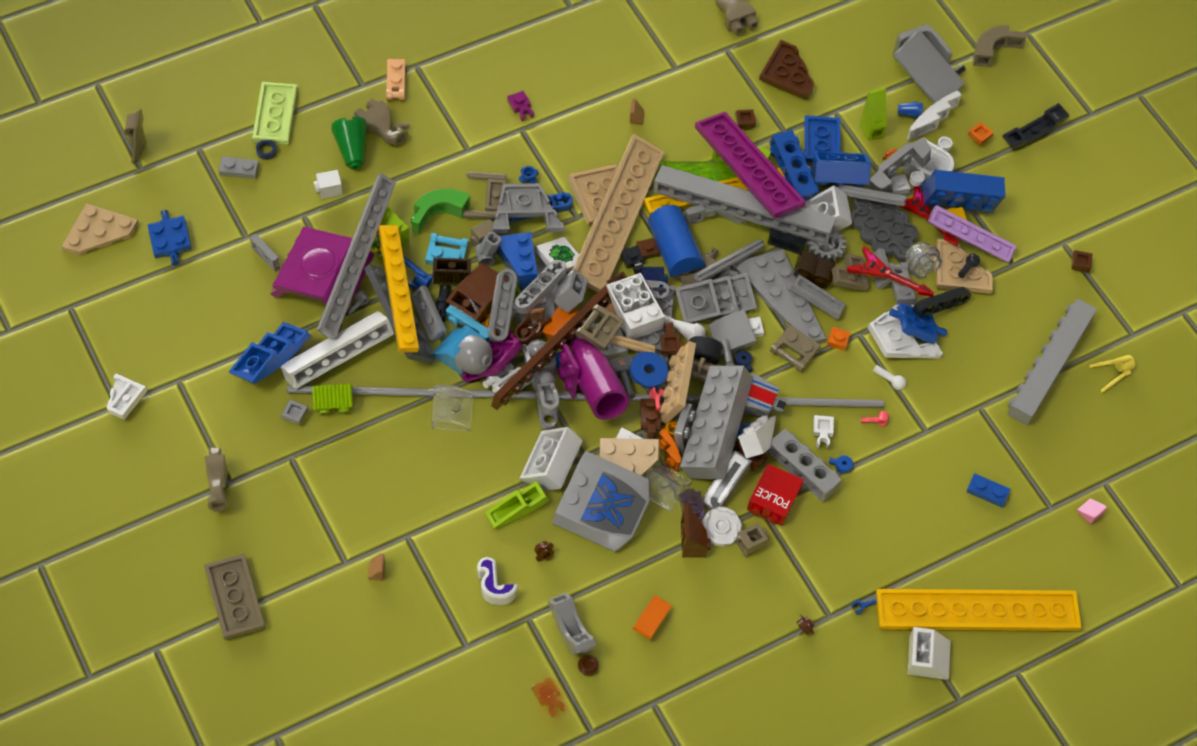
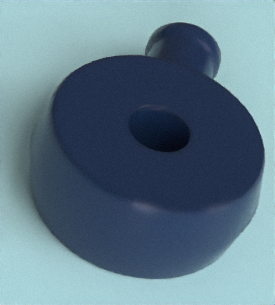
[735,351,753,373]

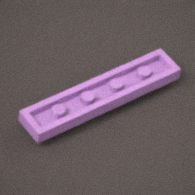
[927,205,1016,263]

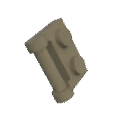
[575,304,624,351]
[770,325,821,372]

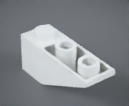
[738,415,776,458]

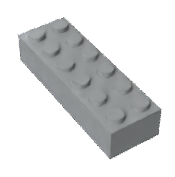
[680,366,753,479]

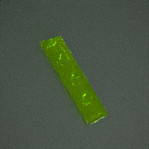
[659,161,732,182]

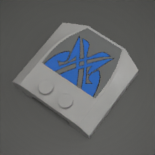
[552,451,650,552]

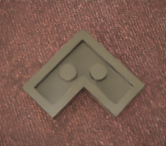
[831,254,869,291]

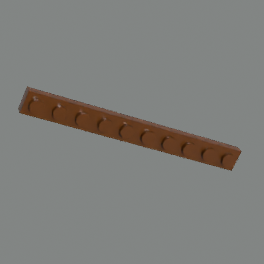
[491,286,610,410]

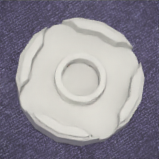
[702,507,741,547]

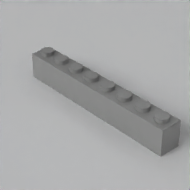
[1007,298,1097,426]

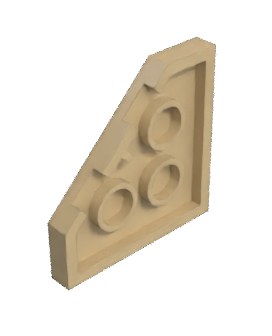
[567,164,618,225]
[61,203,138,256]
[936,239,992,294]
[600,438,660,476]

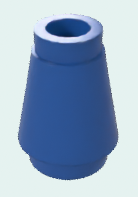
[898,101,923,118]

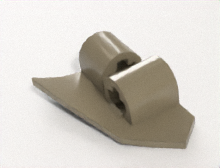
[124,109,146,163]

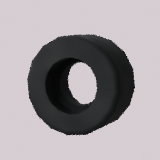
[689,336,722,365]

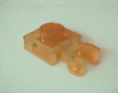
[531,677,565,717]

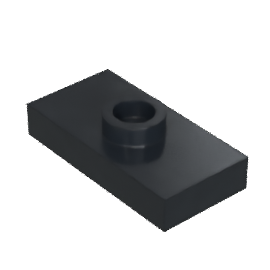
[767,229,806,254]

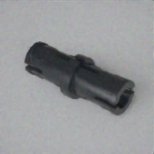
[435,284,452,322]

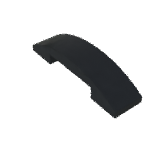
[1002,103,1070,149]

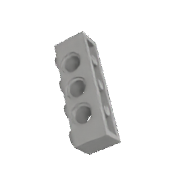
[766,429,842,502]

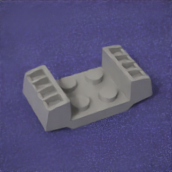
[870,137,931,193]

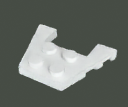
[868,304,943,359]

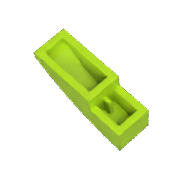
[485,481,551,529]

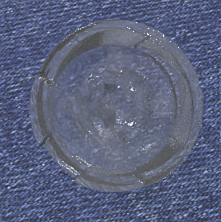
[905,242,942,279]

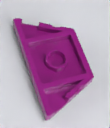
[461,331,523,382]

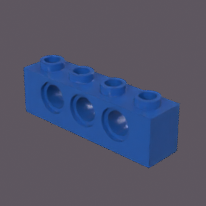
[770,129,819,201]

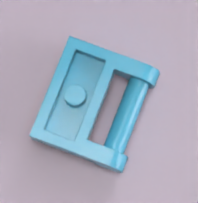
[425,233,469,265]

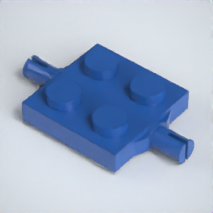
[148,210,192,265]
[889,302,947,344]

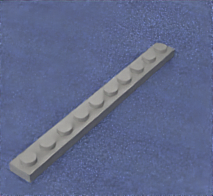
[316,173,396,340]

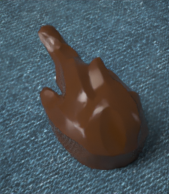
[514,317,552,345]

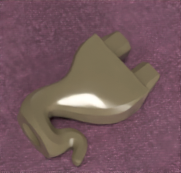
[715,0,758,35]
[354,98,410,146]
[205,448,228,512]

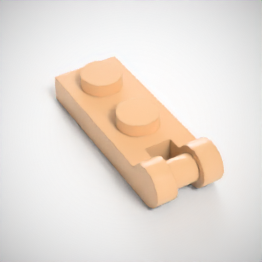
[386,59,405,100]

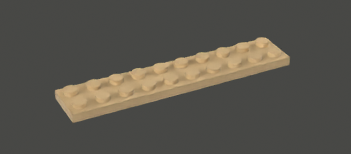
[572,134,664,292]

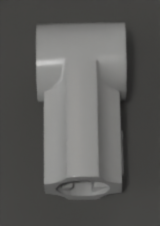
[475,232,501,267]

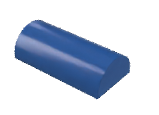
[648,205,706,277]

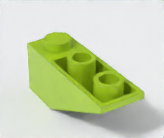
[860,88,887,141]

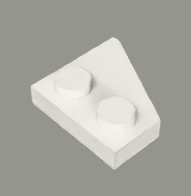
[107,373,147,420]

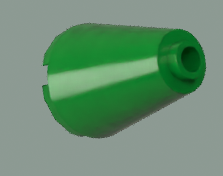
[331,116,367,170]

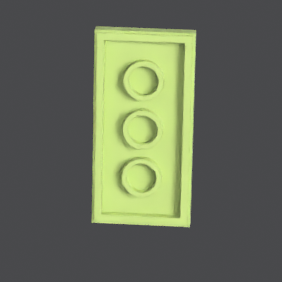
[252,82,298,145]

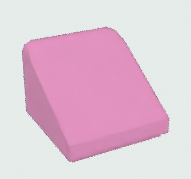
[1077,499,1107,524]

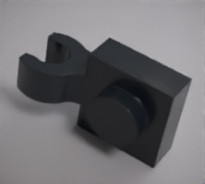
[620,246,644,276]

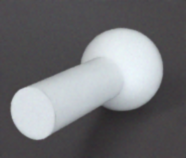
[873,365,907,390]

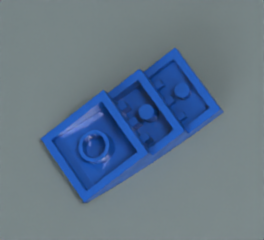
[229,322,311,384]

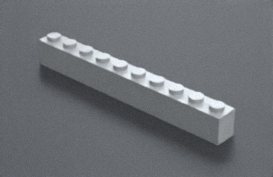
[654,165,836,245]

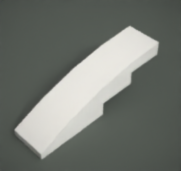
[906,90,961,142]

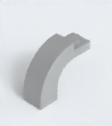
[548,593,597,655]

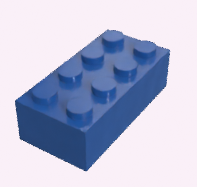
[923,170,1006,213]

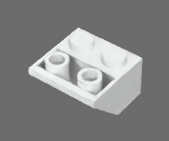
[907,627,951,680]

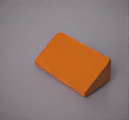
[542,307,578,340]

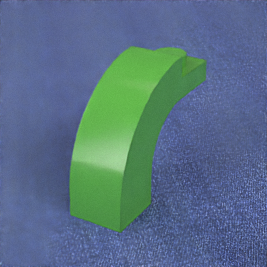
[410,189,470,234]

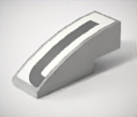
[702,451,752,510]

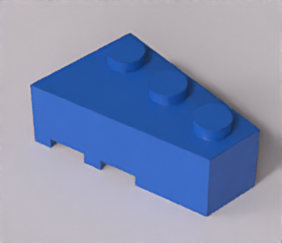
[496,232,538,291]

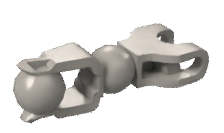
[522,339,559,430]

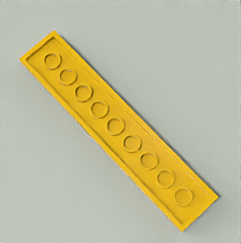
[876,589,1081,631]

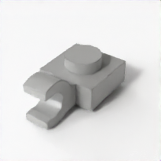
[685,204,716,225]

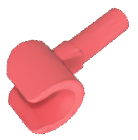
[649,387,664,411]
[861,411,889,426]

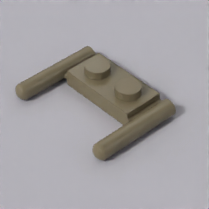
[463,171,507,219]

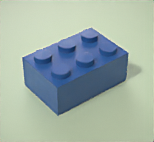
[812,151,871,187]

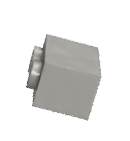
[554,269,588,313]

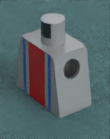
[744,373,786,417]

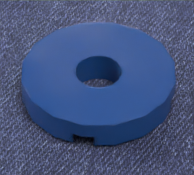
[629,352,668,389]

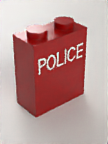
[747,464,804,526]

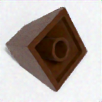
[681,504,711,558]

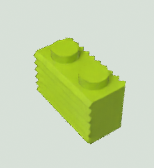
[312,383,353,413]

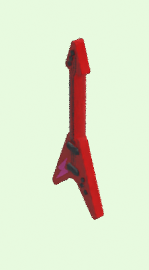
[898,186,958,246]
[847,246,934,297]

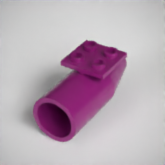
[558,337,629,420]

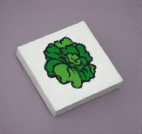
[534,237,579,272]

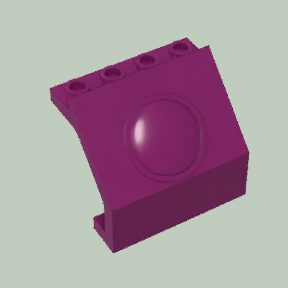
[270,226,375,312]

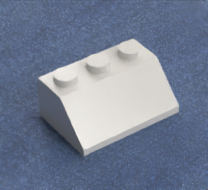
[519,427,583,490]

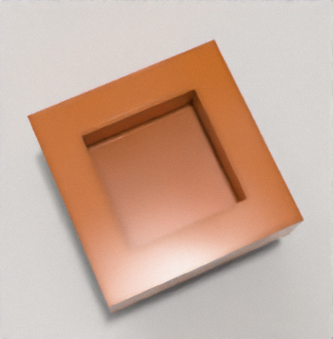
[968,122,994,146]
[827,327,851,351]

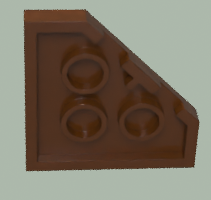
[759,40,814,100]

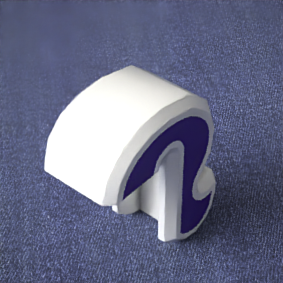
[477,557,518,605]

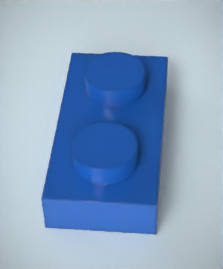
[966,473,1011,508]

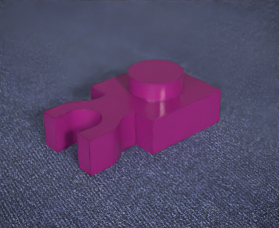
[507,91,534,121]

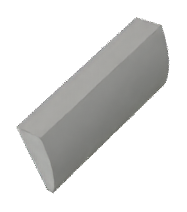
[893,30,964,104]

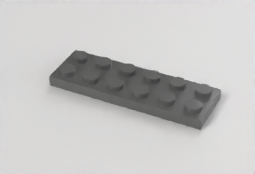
[364,264,436,365]

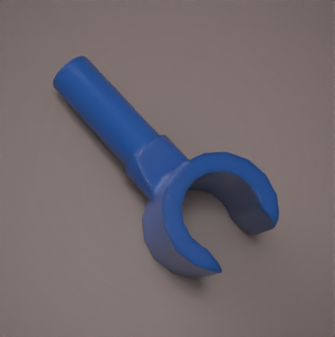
[852,598,876,615]

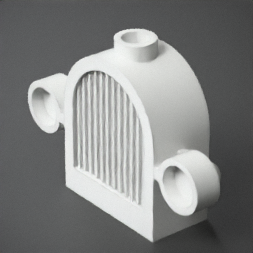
[902,137,954,187]

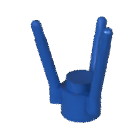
[403,255,433,289]

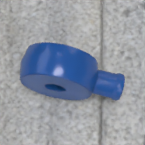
[829,455,853,474]

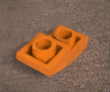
[658,428,681,473]
[633,595,672,640]

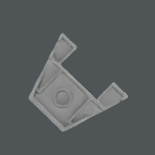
[492,183,564,234]

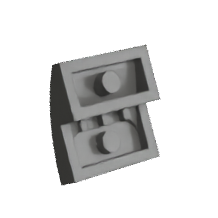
[708,309,756,357]

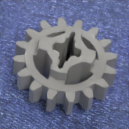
[806,229,847,262]

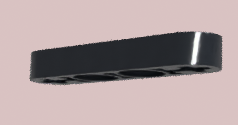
[913,287,971,318]

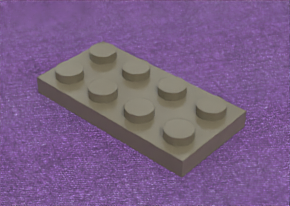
[204,554,265,640]

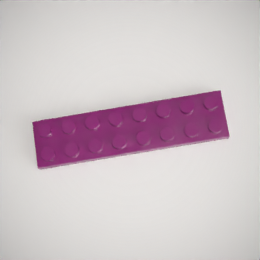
[695,112,806,219]

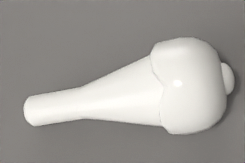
[664,314,706,342]

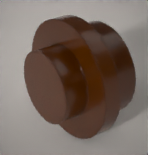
[578,655,599,676]

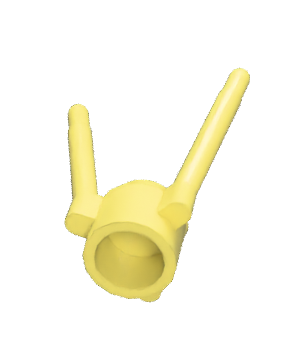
[1089,355,1135,393]

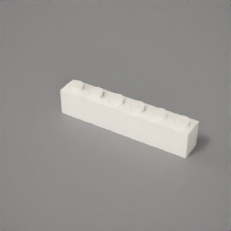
[280,311,394,389]

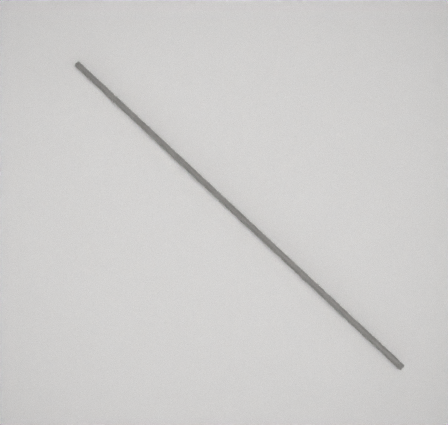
[287,385,884,408]

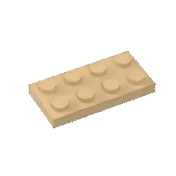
[660,341,696,424]

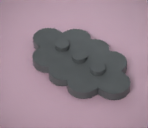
[851,197,918,262]

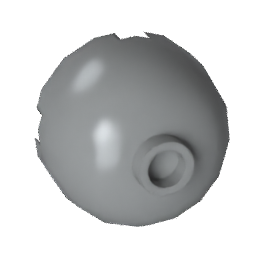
[455,335,493,374]

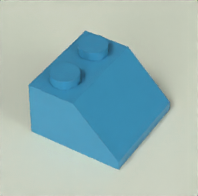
[433,328,486,375]

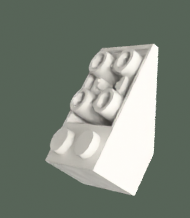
[606,273,665,339]

